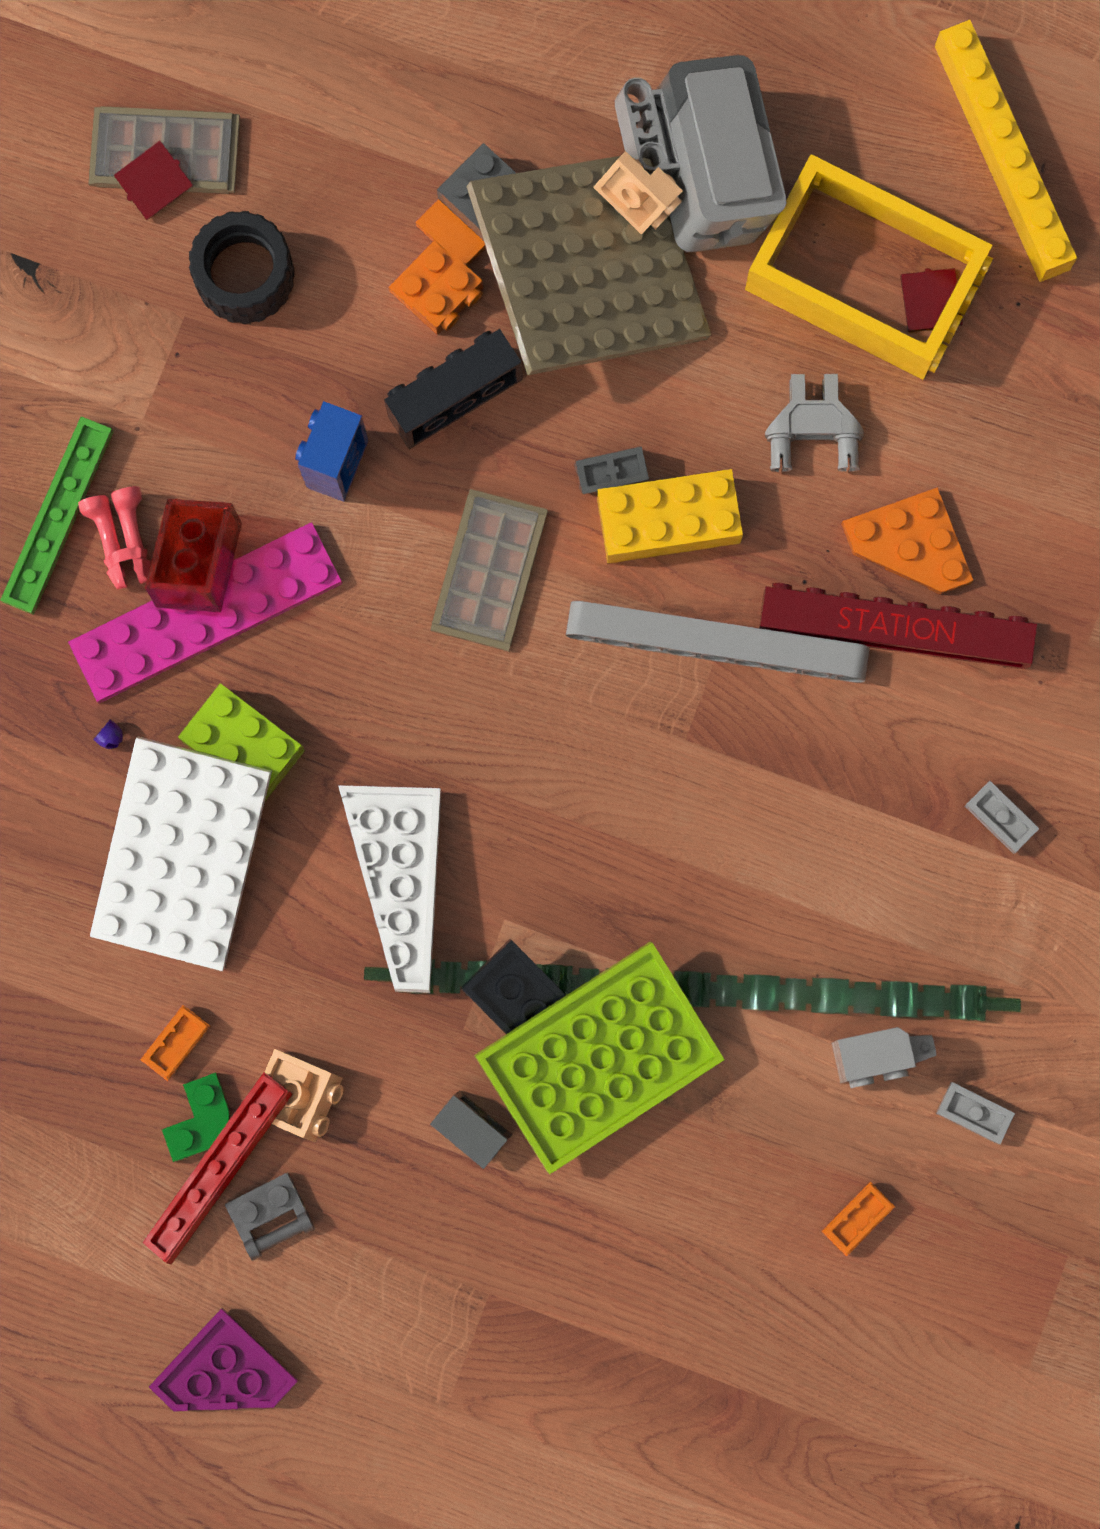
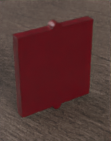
[114,140,194,221]
[900,268,963,332]

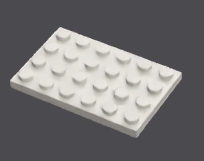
[90,736,272,971]

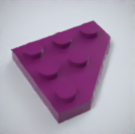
[149,1308,299,1412]

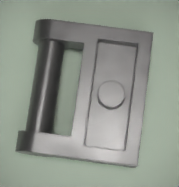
[225,1173,315,1261]

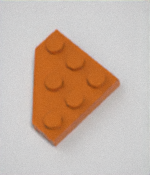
[842,487,973,595]

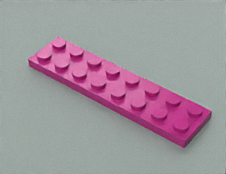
[68,522,342,704]

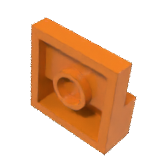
[388,240,483,335]

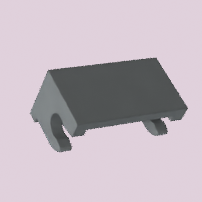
[574,446,649,495]
[430,1090,512,1169]

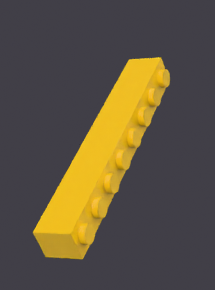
[935,20,1077,282]

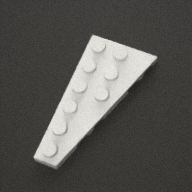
[338,785,441,993]

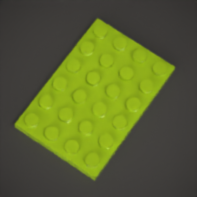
[474,942,725,1174]

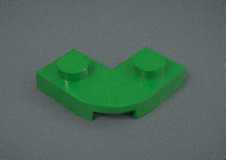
[162,1073,231,1162]

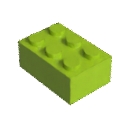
[178,683,305,801]

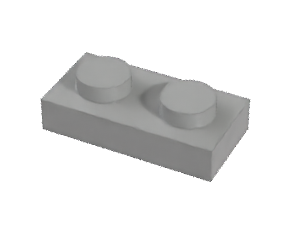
[964,781,1039,854]
[936,1082,1015,1145]

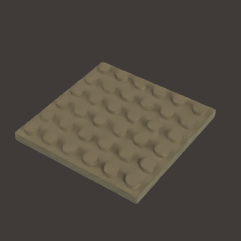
[467,156,711,375]

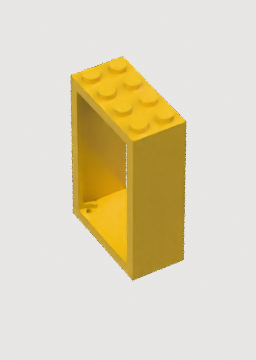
[745,154,993,380]

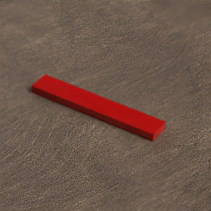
[142,1072,293,1265]

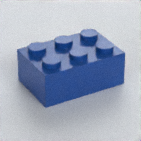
[295,401,369,502]

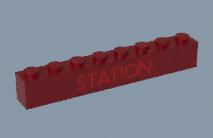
[759,583,1037,670]

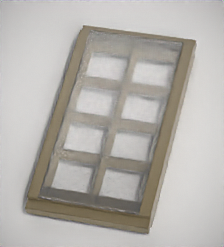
[88,106,240,194]
[430,489,548,652]

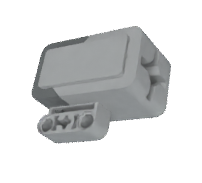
[615,55,786,252]

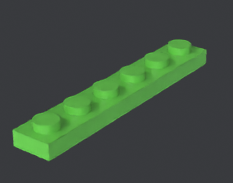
[0,416,114,615]

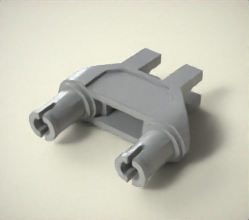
[765,374,864,472]

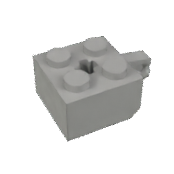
[831,1027,936,1088]

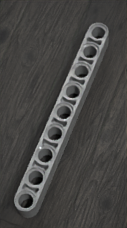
[566,601,870,683]

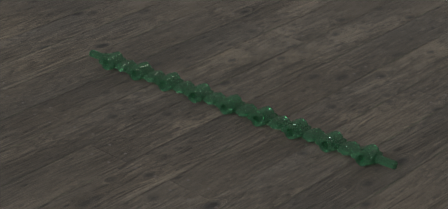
[364,959,1021,1021]

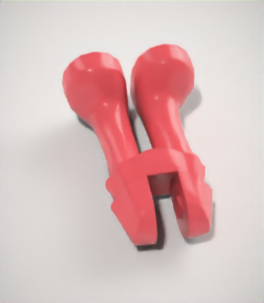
[78,486,151,589]

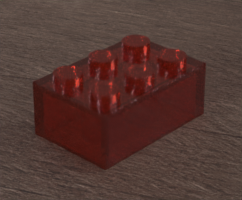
[145,499,242,613]

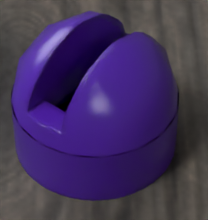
[93,719,123,749]

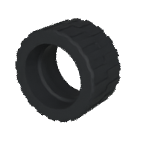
[189,211,295,324]

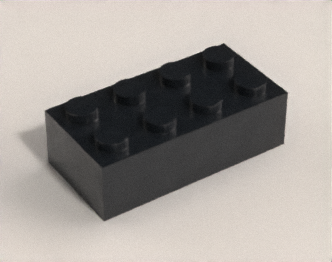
[384,329,522,450]

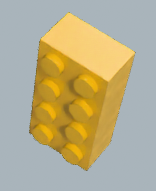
[597,469,743,564]

